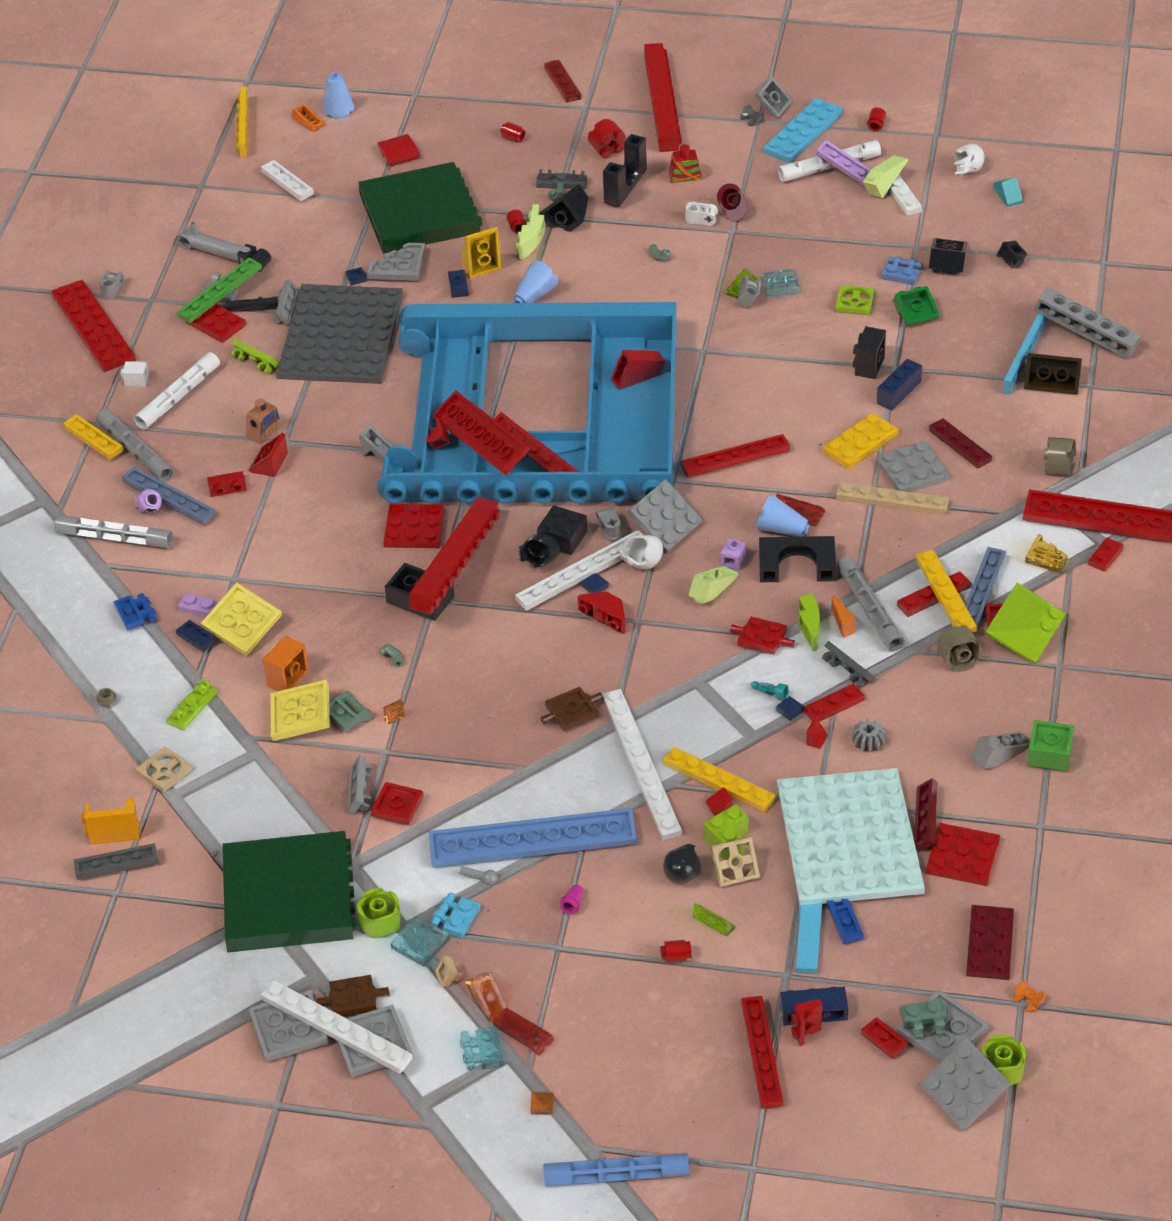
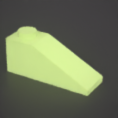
[863,155,908,198]
[688,566,739,604]

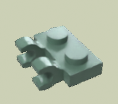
[900,999,948,1039]

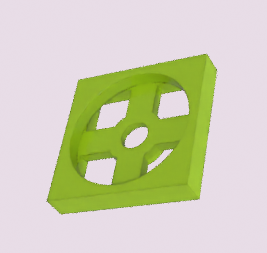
[835,285,875,315]

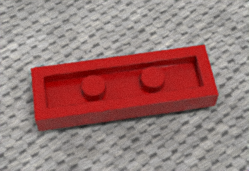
[804,683,865,722]

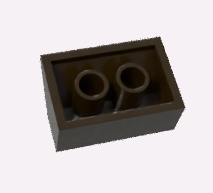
[1024,353,1082,394]

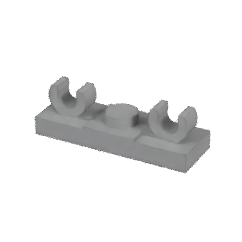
[272,279,300,326]
[348,755,373,814]

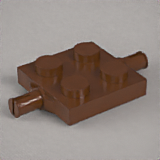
[540,687,603,731]
[316,975,390,1017]

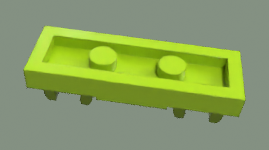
[231,338,279,375]
[166,679,217,731]

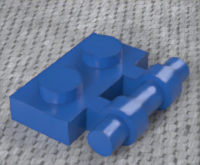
[113,593,157,631]

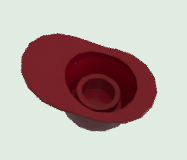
[717,183,748,221]

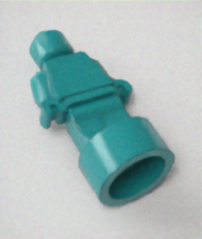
[751,681,789,700]

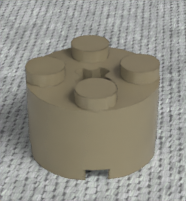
[1044,437,1076,475]
[937,625,983,672]

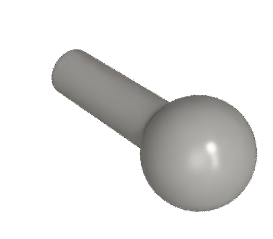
[459,866,498,885]

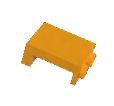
[81,798,140,845]

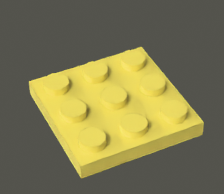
[201,583,282,656]
[270,680,330,741]

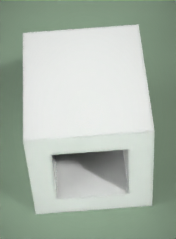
[121,362,149,387]

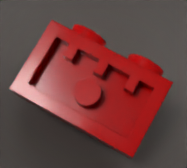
[207,471,247,497]
[791,999,822,1046]

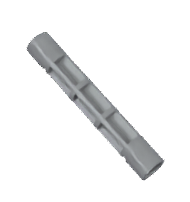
[96,409,174,482]
[54,515,173,549]
[837,557,905,651]

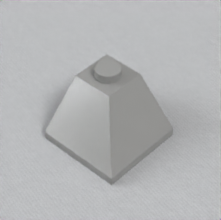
[753,76,792,119]

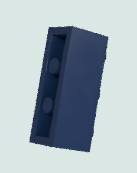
[877,359,922,411]
[780,986,848,1026]

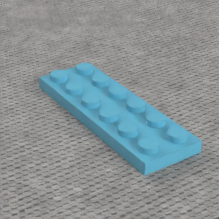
[763,98,843,163]

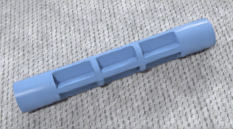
[543,1153,689,1186]

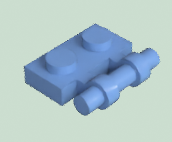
[881,256,923,285]

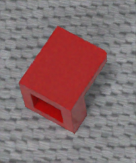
[426,419,450,450]

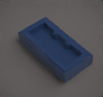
[448,270,469,298]
[176,620,217,652]

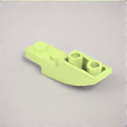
[516,204,545,260]

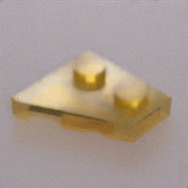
[1025,534,1068,573]

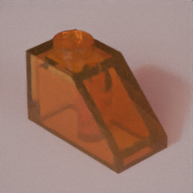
[466,972,508,1022]

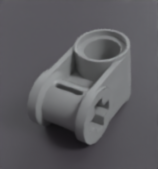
[100,270,124,300]
[738,274,761,307]
[596,507,622,542]

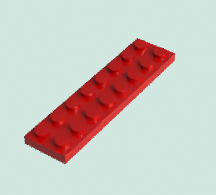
[51,279,136,372]
[431,390,530,476]
[1023,489,1172,542]

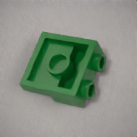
[893,286,940,327]

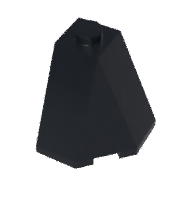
[539,184,589,232]

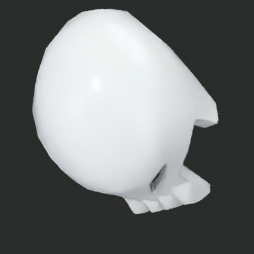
[954,143,985,175]
[619,535,663,569]

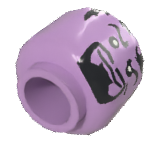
[135,489,162,515]

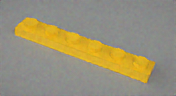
[236,86,248,158]
[915,550,977,633]
[663,747,776,813]

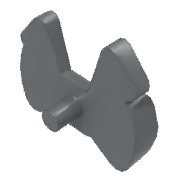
[740,105,763,126]

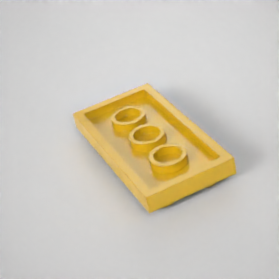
[822,412,899,470]

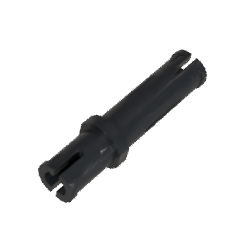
[226,296,278,311]

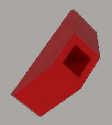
[578,591,626,634]

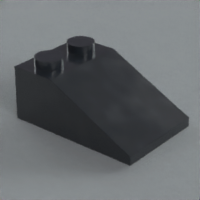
[929,238,967,274]

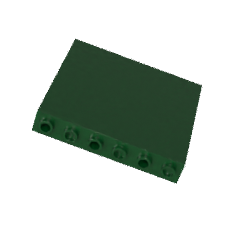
[358,162,482,254]
[222,831,357,953]

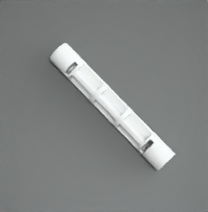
[778,140,881,182]
[133,352,220,430]

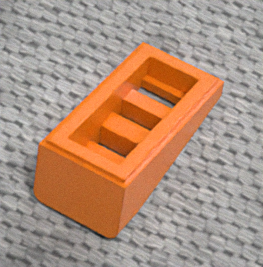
[291,103,325,131]
[831,596,856,638]

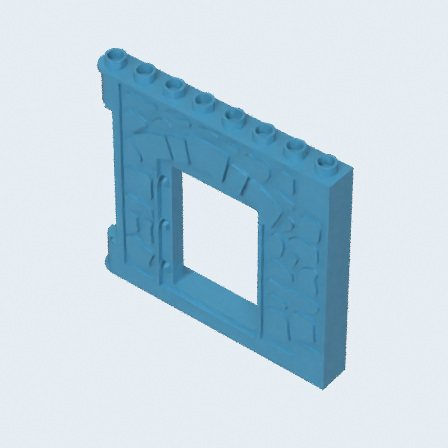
[377,302,677,504]

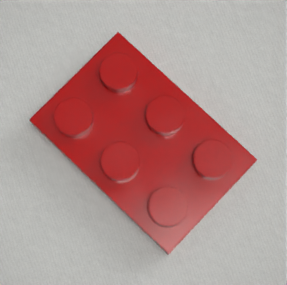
[185,304,246,343]

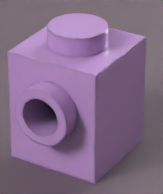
[720,538,746,571]

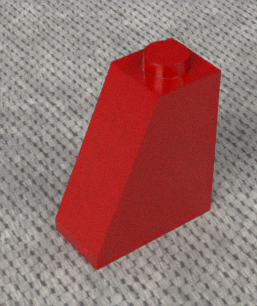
[611,350,666,389]

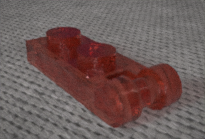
[776,494,825,526]
[493,1007,554,1056]

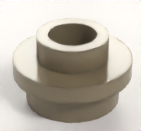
[96,688,116,706]

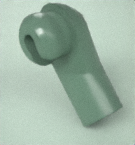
[547,182,564,201]
[380,644,403,667]

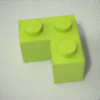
[703,804,749,862]

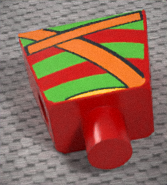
[669,144,702,183]

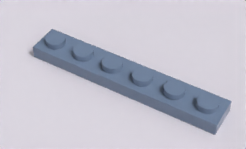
[122,467,216,525]
[965,547,1006,634]

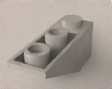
[970,732,1030,769]

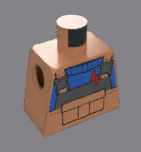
[246,399,282,445]

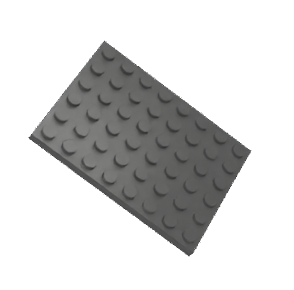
[276,284,403,384]

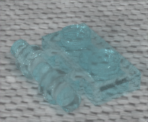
[761,268,801,297]
[460,1026,504,1070]

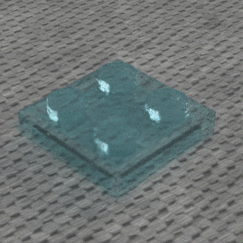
[390,916,450,967]

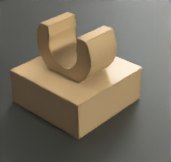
[435,956,463,987]

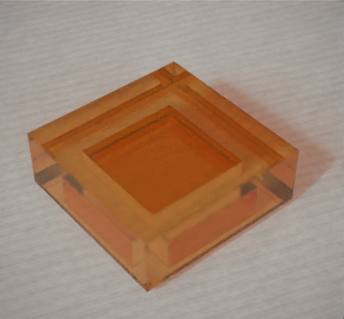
[383,699,405,725]
[530,1092,554,1115]

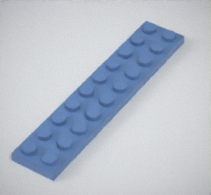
[428,808,637,868]

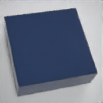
[345,267,367,286]
[582,573,609,593]
[776,696,804,721]

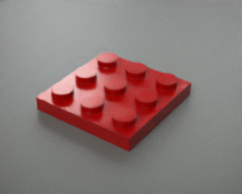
[383,504,445,548]
[926,823,1000,886]

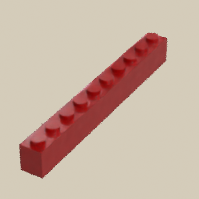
[644,43,682,152]
[409,497,500,614]

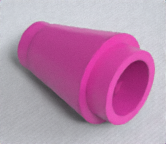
[560,884,584,914]

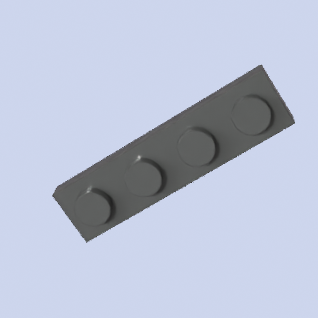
[74,843,159,880]

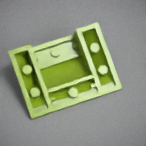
[984,583,1067,664]

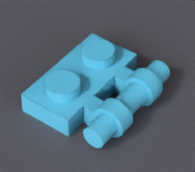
[430,892,481,939]

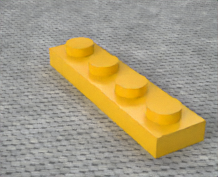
[63,414,123,460]

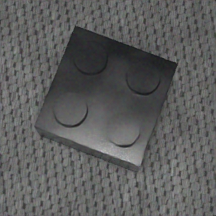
[853,326,886,379]
[537,505,588,555]

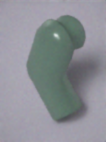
[649,244,671,261]

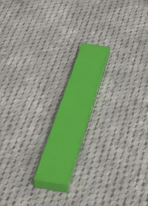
[177,257,262,323]

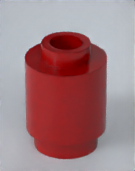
[867,107,886,132]
[500,122,526,142]
[506,209,527,234]
[660,940,692,963]

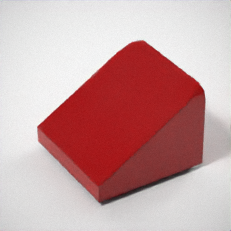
[806,718,827,749]
[706,787,733,816]

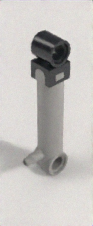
[177,222,271,272]

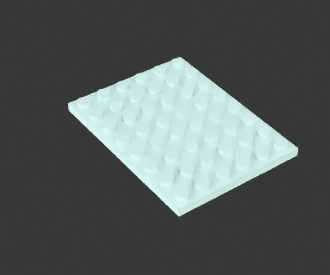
[777,768,925,906]

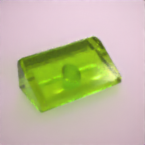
[724,268,758,299]
[693,902,736,937]

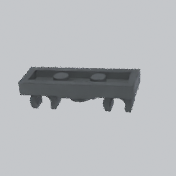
[536,169,587,189]
[822,641,876,688]

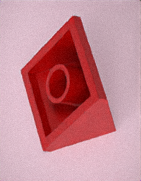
[248,432,288,477]

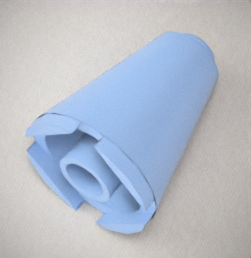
[322,72,354,119]
[513,261,559,303]
[756,495,810,537]

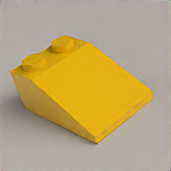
[461,227,501,278]

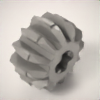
[852,718,886,752]

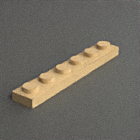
[836,482,950,516]

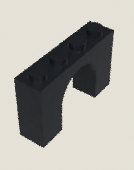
[603,134,647,207]
[759,536,836,583]

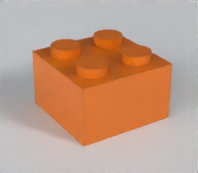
[263,636,309,691]

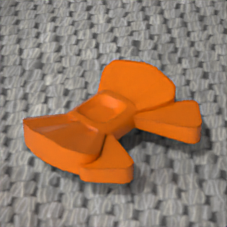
[1014,981,1046,1012]

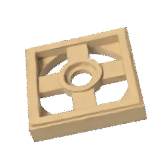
[136,746,193,793]
[710,836,760,887]

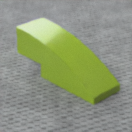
[798,593,820,651]

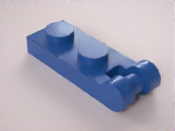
[825,899,863,944]

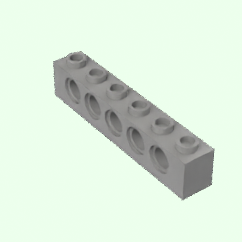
[1034,287,1141,359]

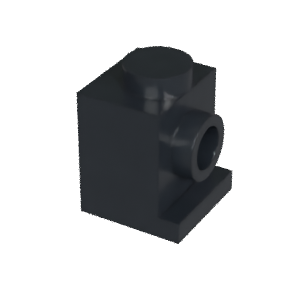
[996,240,1027,267]

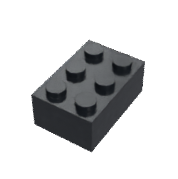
[384,562,455,621]

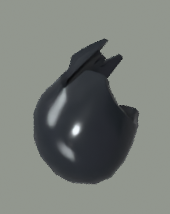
[518,533,561,568]
[663,844,701,884]

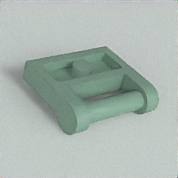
[329,691,373,732]

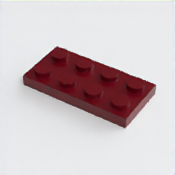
[966,905,1014,980]

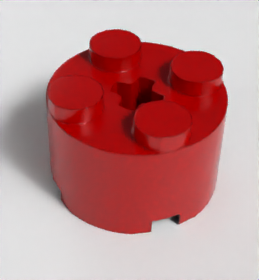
[588,119,626,159]

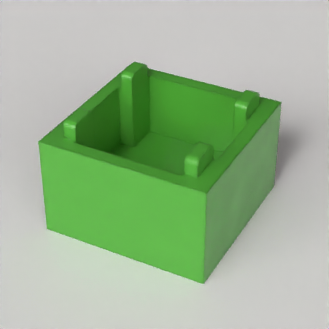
[1027,720,1074,771]

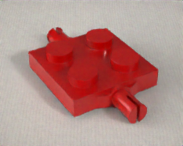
[730,616,795,654]

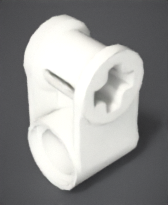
[685,202,718,226]

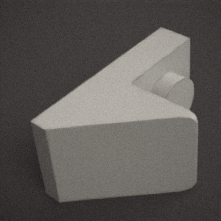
[359,424,393,462]

